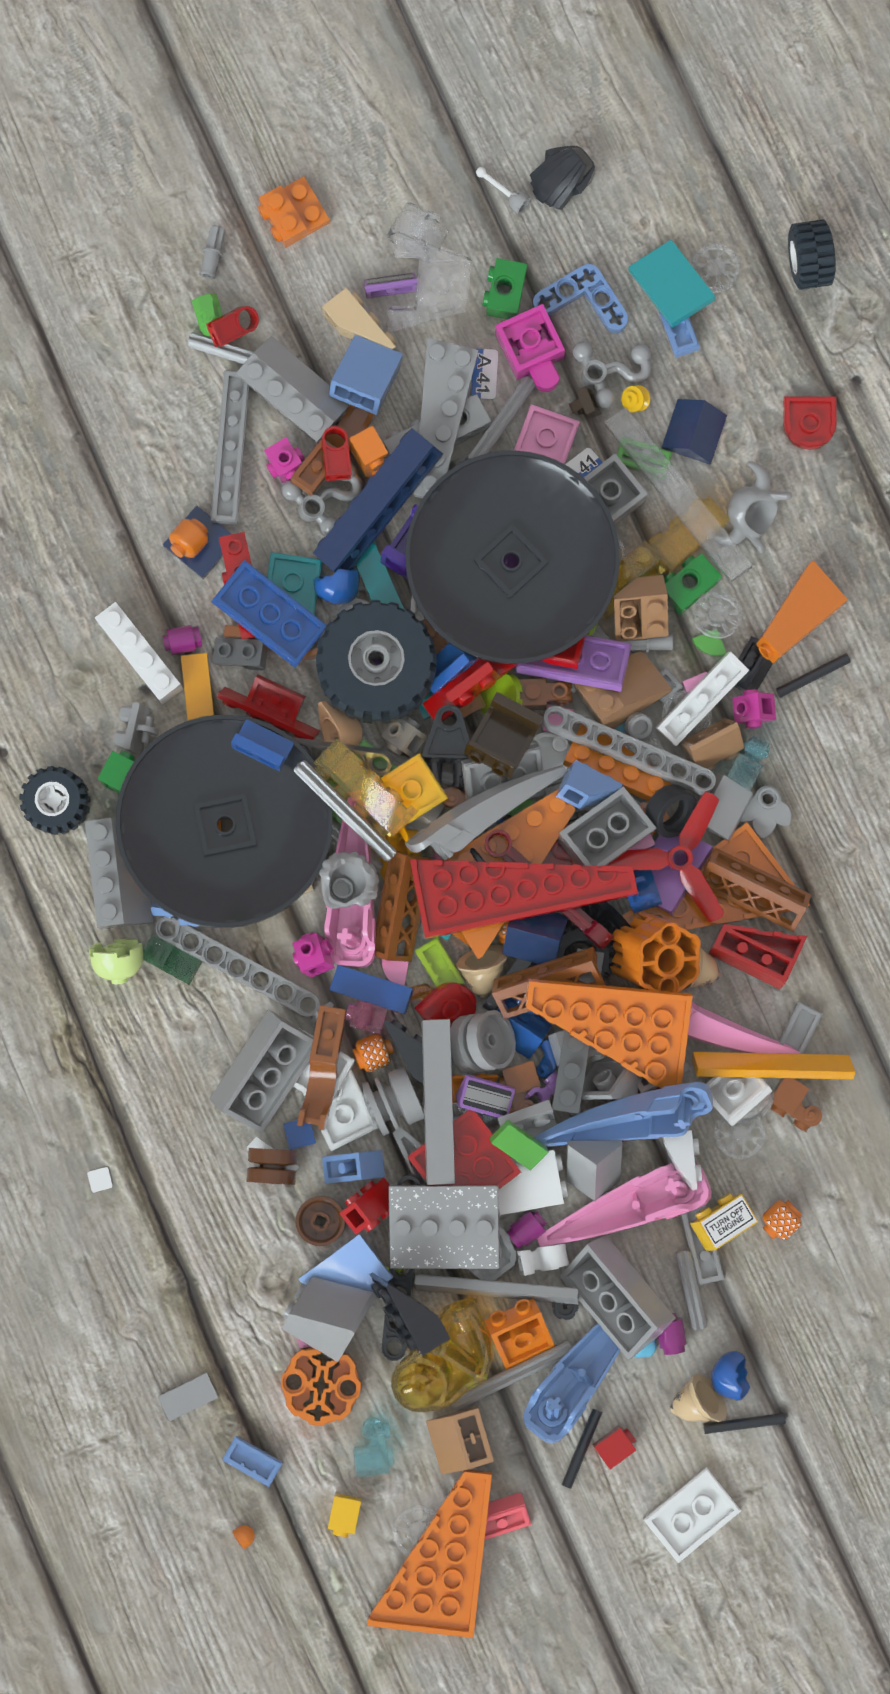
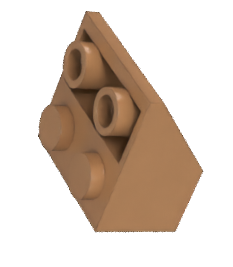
[614,575,668,641]
[426,1405,494,1474]

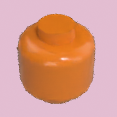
[169,519,208,558]

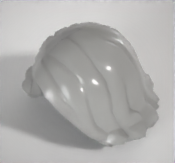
[319,851,379,909]

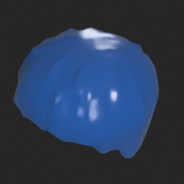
[313,568,359,604]
[711,1351,750,1400]

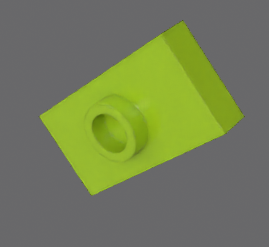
[415,937,465,987]

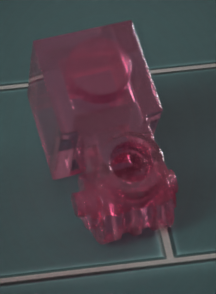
[345,1000,388,1035]

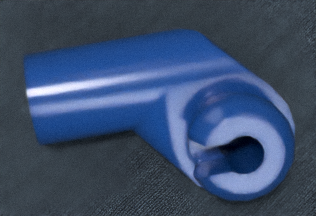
[536,1039,557,1078]

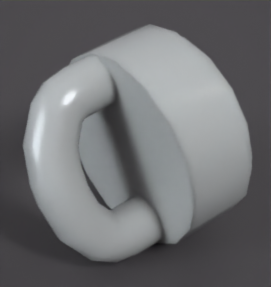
[624,712,653,740]

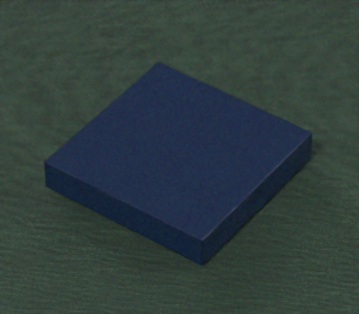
[163,505,231,579]

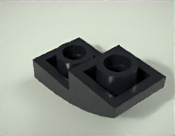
[580,901,632,946]

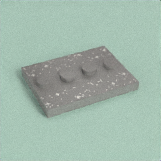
[389,1185,500,1269]

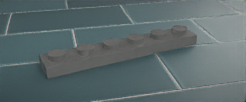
[552,949,604,1114]

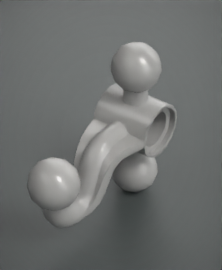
[572,341,651,408]
[282,463,362,536]

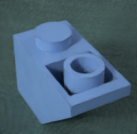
[556,760,623,809]

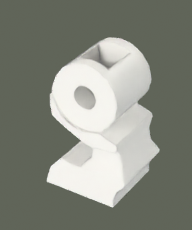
[516,1243,570,1276]

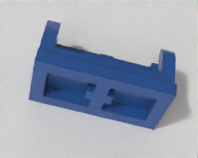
[628,870,662,913]

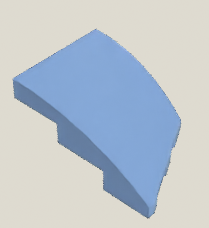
[299,1233,393,1292]

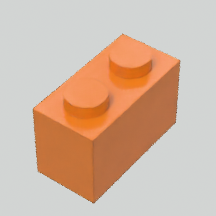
[350,425,388,478]

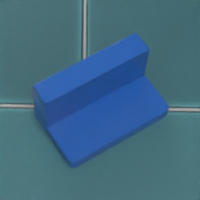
[430,643,479,694]
[231,720,294,772]
[497,997,552,1059]

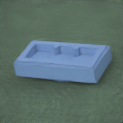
[659,312,700,358]
[222,1435,283,1487]

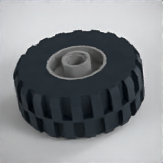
[316,600,437,724]

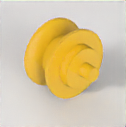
[621,385,650,412]

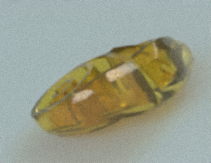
[391,1298,494,1413]

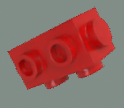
[339,1178,390,1235]

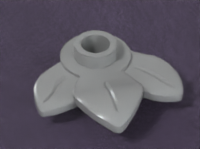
[740,786,791,839]

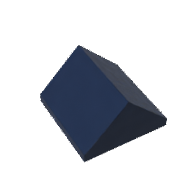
[661,399,727,465]
[502,912,568,964]

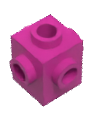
[264,437,305,483]
[733,689,776,729]
[292,933,335,978]

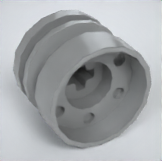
[362,1066,424,1136]

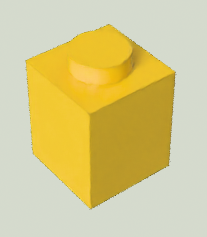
[328,1493,362,1537]

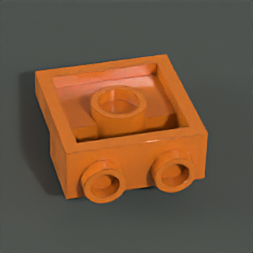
[257,176,330,248]
[484,1298,555,1370]

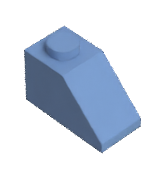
[322,1150,385,1184]

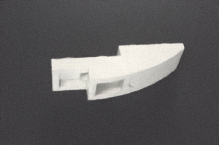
[662,1130,702,1190]

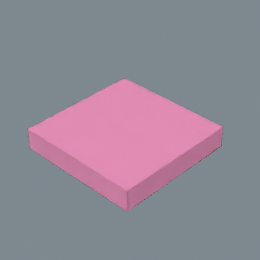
[514,404,580,464]

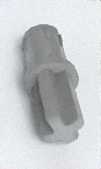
[199,225,225,279]
[620,634,673,653]

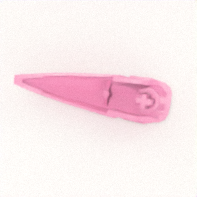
[324,790,376,968]
[688,1002,801,1054]
[537,1163,712,1247]

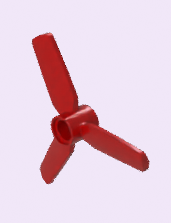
[608,792,724,922]

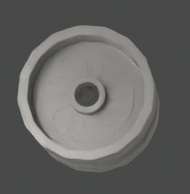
[450,1010,516,1074]

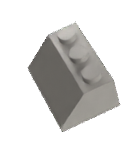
[558,786,656,866]

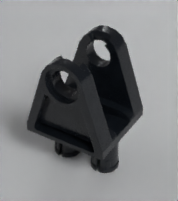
[423,704,470,789]

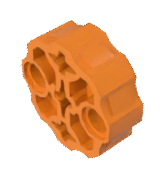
[281,1347,362,1426]

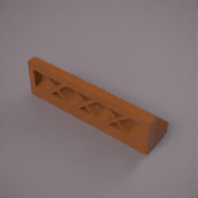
[703,848,812,932]
[375,851,431,962]
[492,947,605,1019]

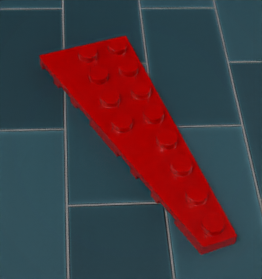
[410,859,639,939]

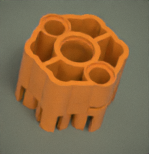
[611,911,701,992]

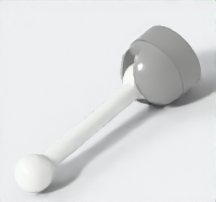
[476,167,531,215]

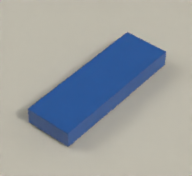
[329,965,414,1015]

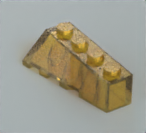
[313,738,418,837]

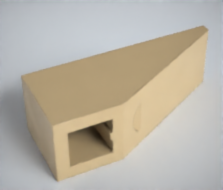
[322,288,397,350]

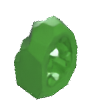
[192,293,223,338]

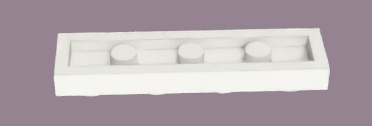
[655,652,749,746]

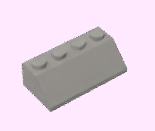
[236,336,350,444]
[85,818,154,930]
[210,1009,313,1133]
[559,1235,676,1360]

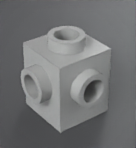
[381,717,428,758]

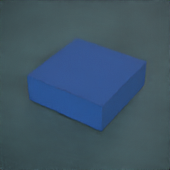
[283,1120,316,1150]

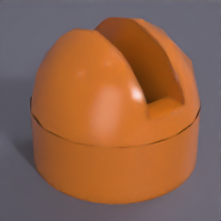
[232,1525,255,1550]

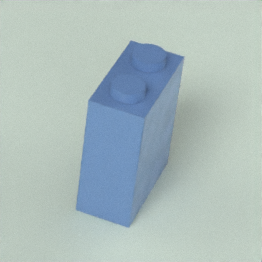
[329,334,403,415]

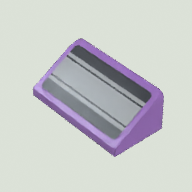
[364,273,417,299]
[455,1074,515,1118]

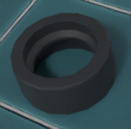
[645,784,697,838]

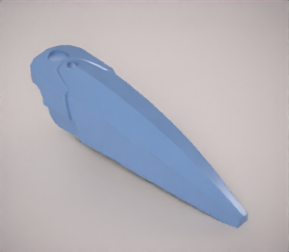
[535,1082,713,1146]
[523,1324,620,1444]

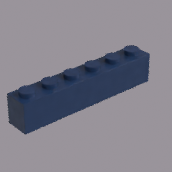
[313,428,444,572]

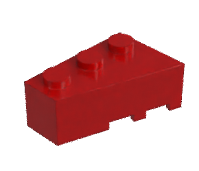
[708,924,807,990]

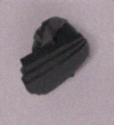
[530,146,596,210]

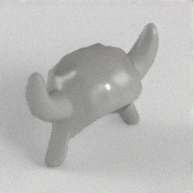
[711,461,792,553]

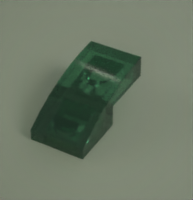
[143,934,202,985]

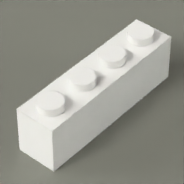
[95,602,183,705]

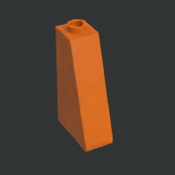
[756,560,848,664]

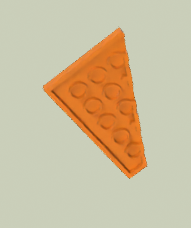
[441,789,576,960]
[622,823,810,930]
[526,979,693,1089]
[367,1470,492,1638]

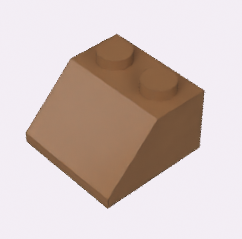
[679,718,744,771]

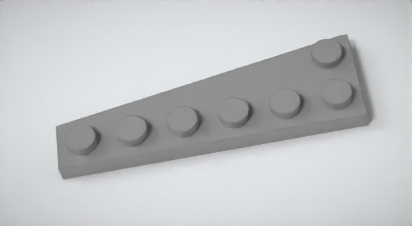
[414,338,478,498]

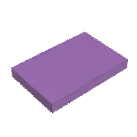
[651,835,713,915]

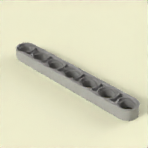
[543,706,716,795]
[156,917,320,1017]

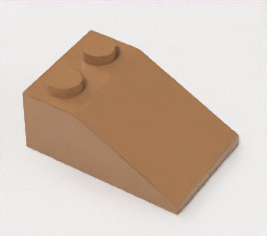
[574,651,672,729]

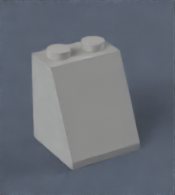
[281,1276,376,1362]

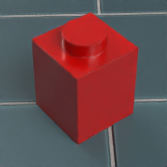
[592,1425,636,1470]

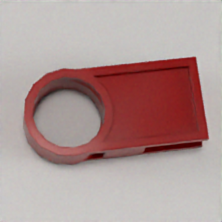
[206,306,259,347]
[321,426,352,481]

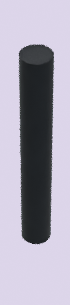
[776,653,851,698]
[561,1408,602,1489]
[703,1413,786,1434]

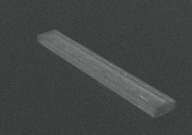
[604,407,752,583]

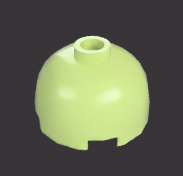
[89,938,143,984]

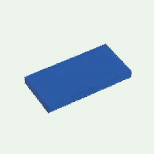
[211,560,327,668]

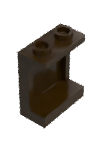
[464,692,544,779]

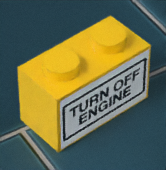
[690,1193,758,1251]

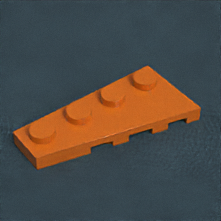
[563,724,671,801]

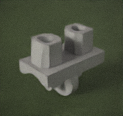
[113,702,159,755]

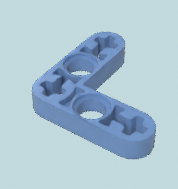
[533,264,628,333]

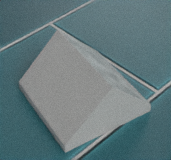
[693,773,754,841]
[581,1058,638,1100]
[566,1140,622,1201]

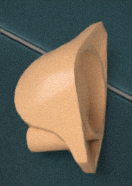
[318,701,362,761]

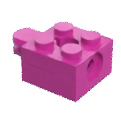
[495,304,565,393]

